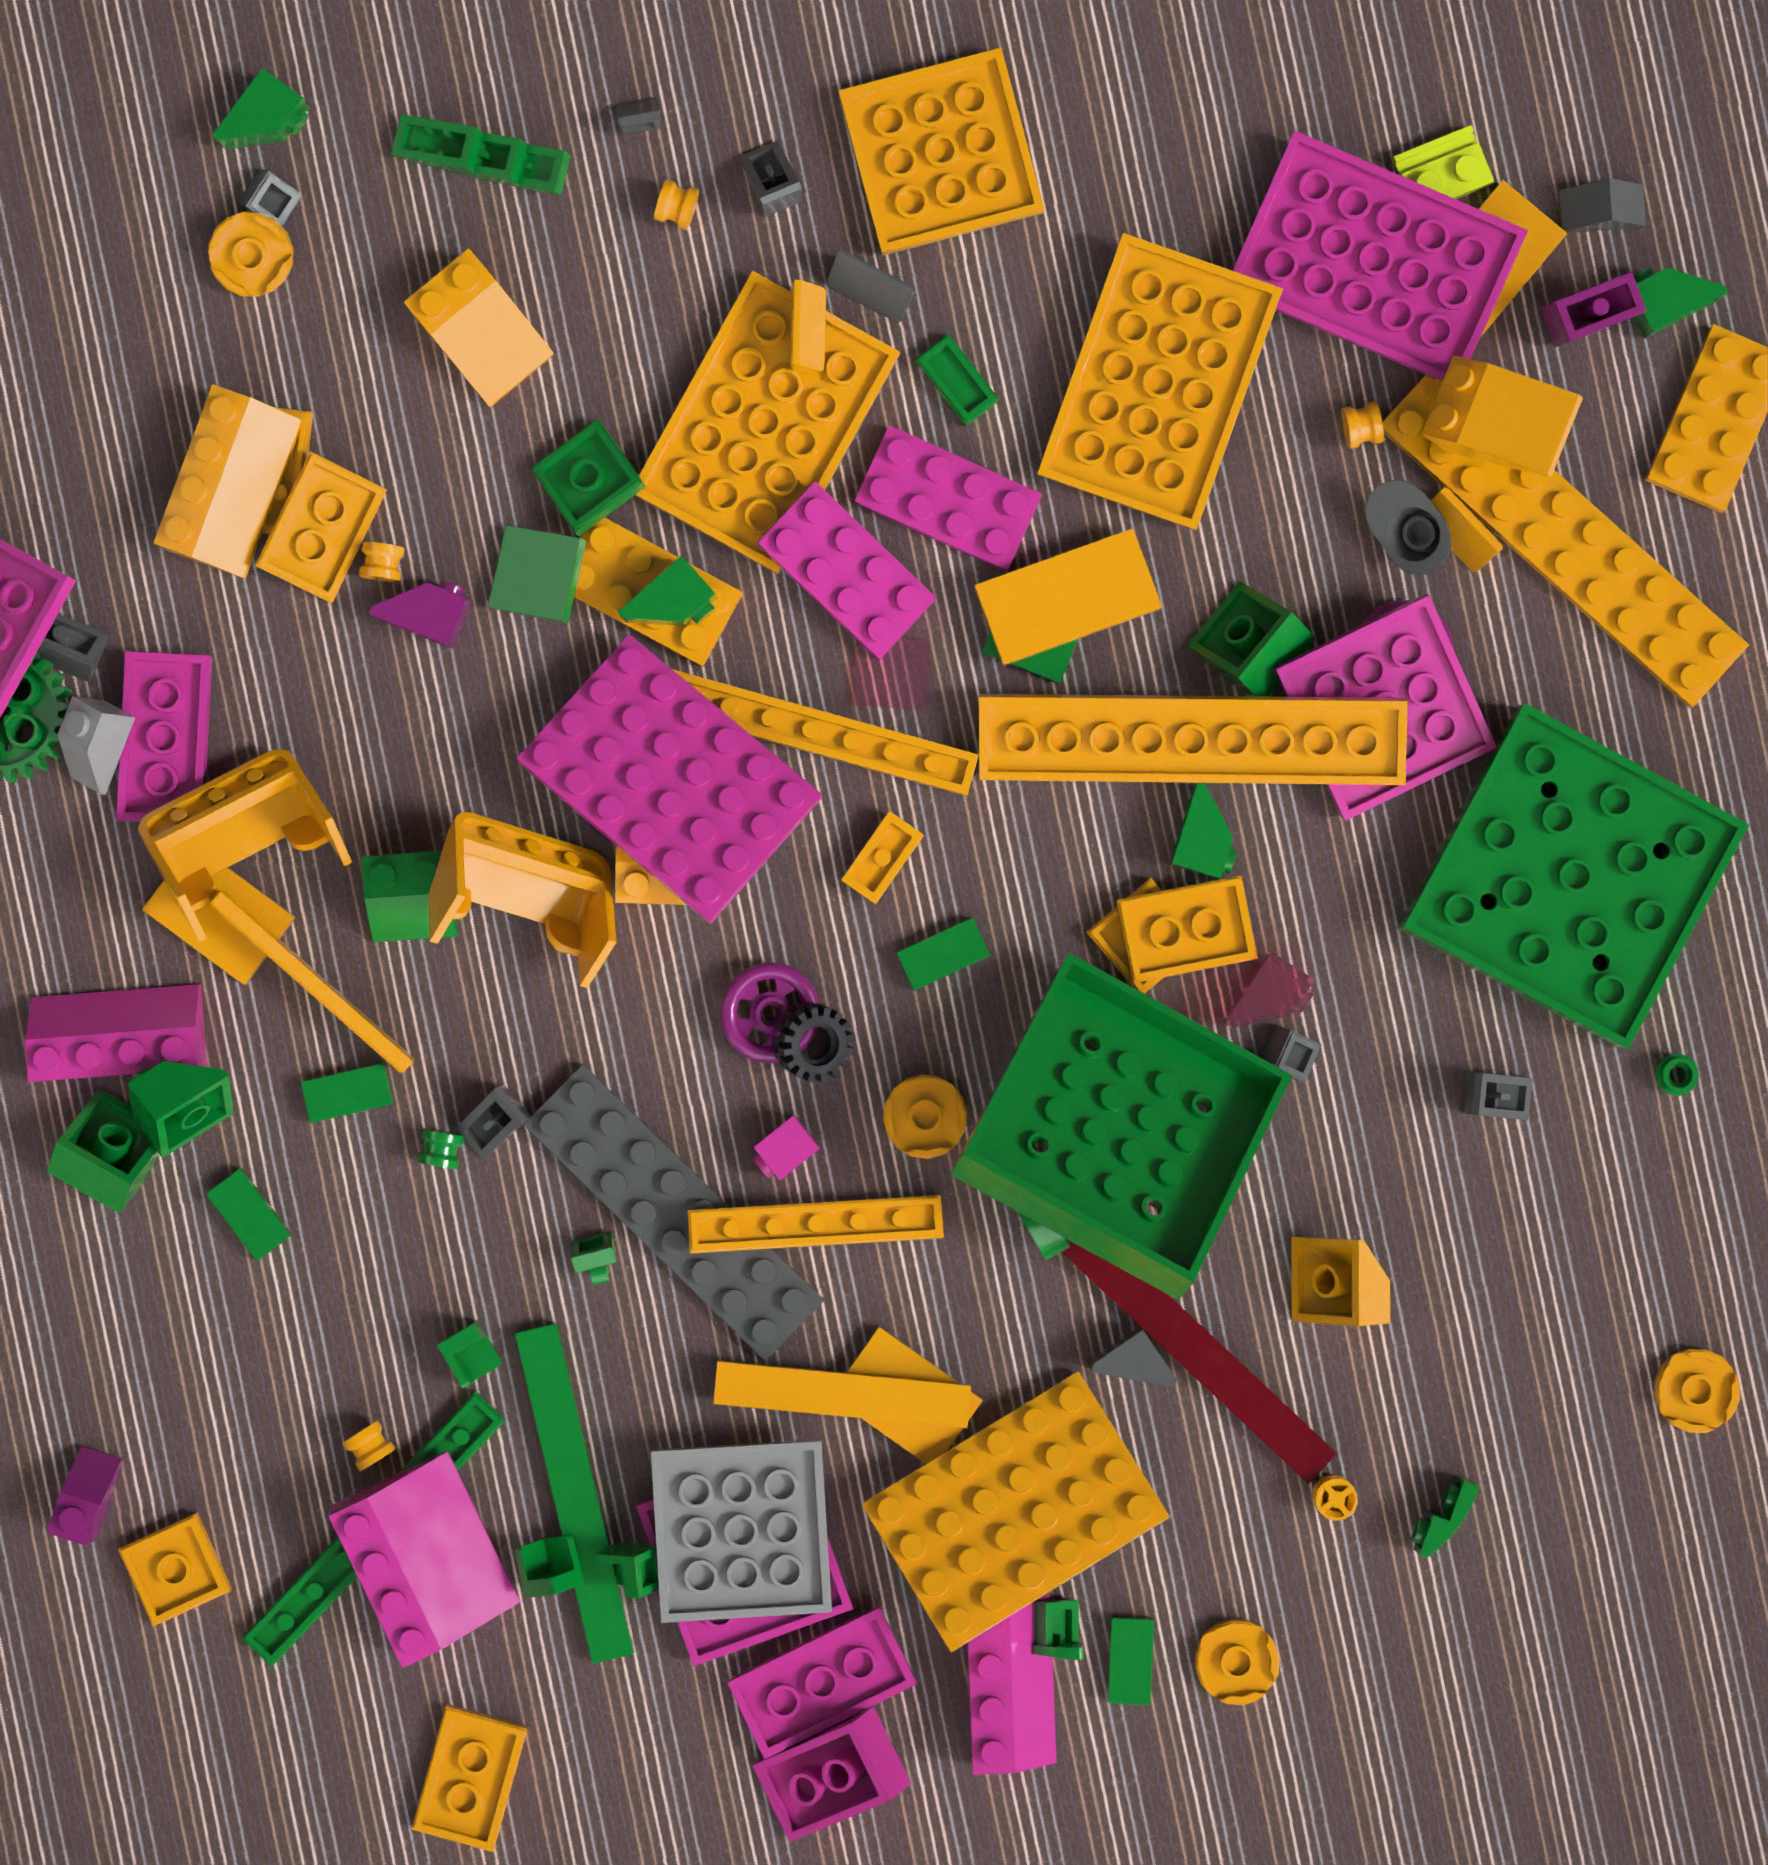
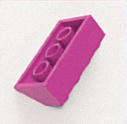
[25,984,207,1082]
[967,1592,1057,1775]

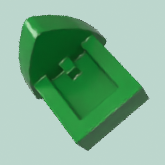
[1033,1598,1084,1660]

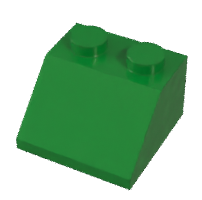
[1187,581,1316,696]
[362,851,458,942]
[127,1061,234,1158]
[47,1088,159,1214]

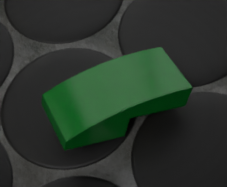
[1411,1476,1480,1558]

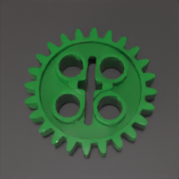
[0,653,72,783]

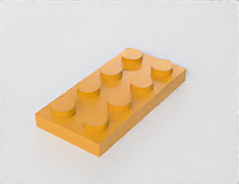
[1645,324,1768,513]
[574,518,743,667]

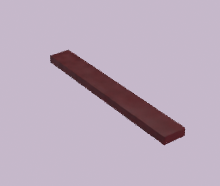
[1062,1241,1337,1484]

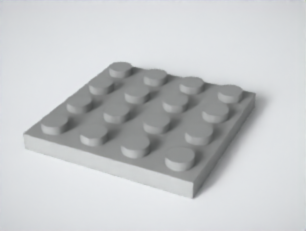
[651,1439,832,1623]

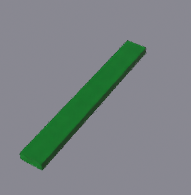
[515,1323,635,1664]
[242,1390,507,1667]

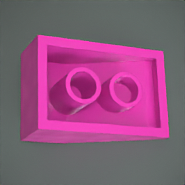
[752,1706,911,1842]

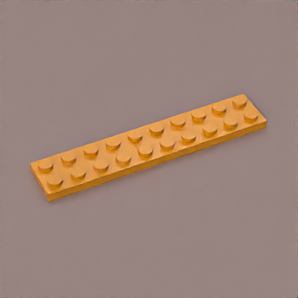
[1382,375,1749,709]
[979,694,1408,785]

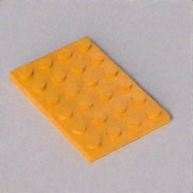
[1037,233,1283,531]
[635,271,900,575]
[862,1371,1169,1653]

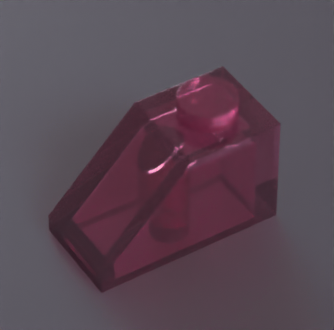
[1222,952,1315,1028]

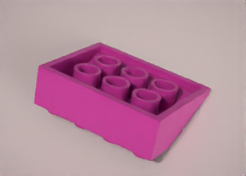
[328,1450,520,1668]

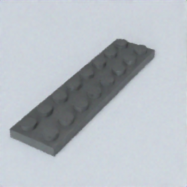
[524,1064,825,1361]

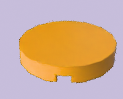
[208,211,294,297]
[883,1074,967,1159]
[1654,1348,1740,1433]
[1194,1619,1279,1705]

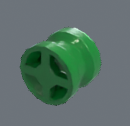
[416,1128,464,1169]

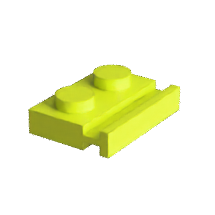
[1392,125,1494,199]

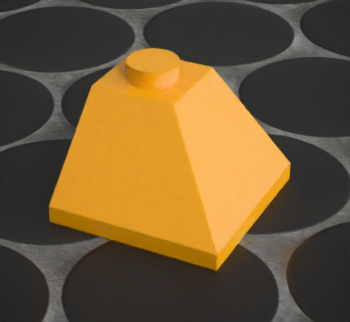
[1291,1236,1390,1326]

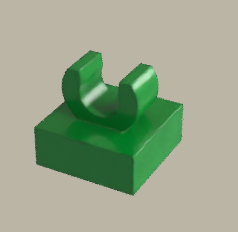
[570,1231,617,1286]

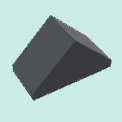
[739,140,803,218]
[1558,178,1646,233]
[1462,1071,1533,1120]
[455,1085,532,1160]
[1089,1327,1177,1388]

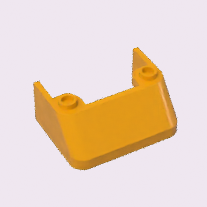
[138,749,352,943]
[428,812,617,988]

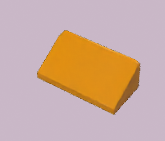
[790,280,826,372]
[1430,487,1503,573]

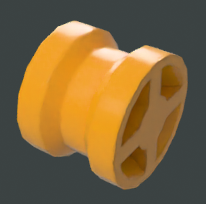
[654,179,699,230]
[1341,401,1384,449]
[359,542,405,582]
[342,1420,396,1472]
[1312,1474,1358,1521]

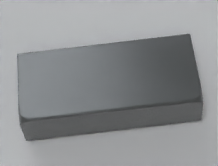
[827,250,914,323]
[37,613,109,681]

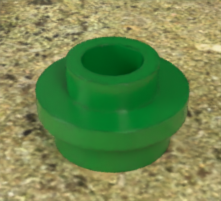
[1655,1054,1699,1096]

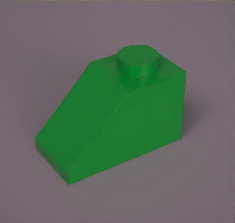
[212,68,309,150]
[1633,267,1728,339]
[618,555,717,626]
[1169,783,1237,880]

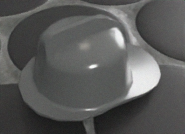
[1365,480,1451,575]

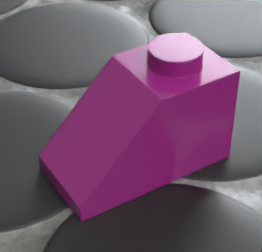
[1540,272,1647,348]
[369,580,471,649]
[47,1446,124,1546]

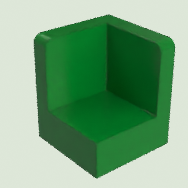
[437,1320,502,1389]
[515,1534,584,1598]
[595,1542,659,1599]

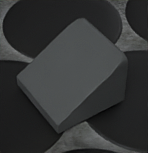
[616,97,663,135]
[238,169,302,226]
[1259,1024,1322,1083]

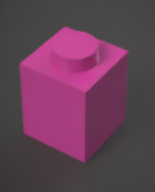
[753,1115,820,1180]

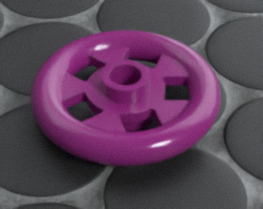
[720,962,819,1063]

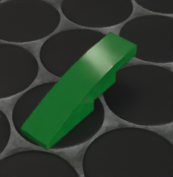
[391,114,571,196]

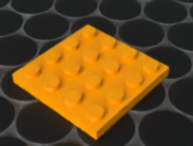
[838,48,1045,256]

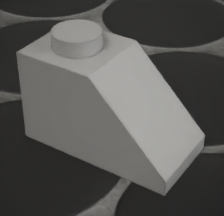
[57,696,135,795]

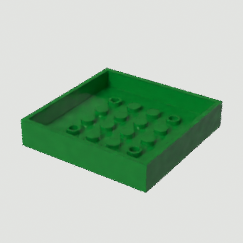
[1397,703,1749,1049]
[950,953,1293,1300]

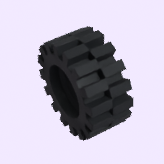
[772,1002,855,1083]

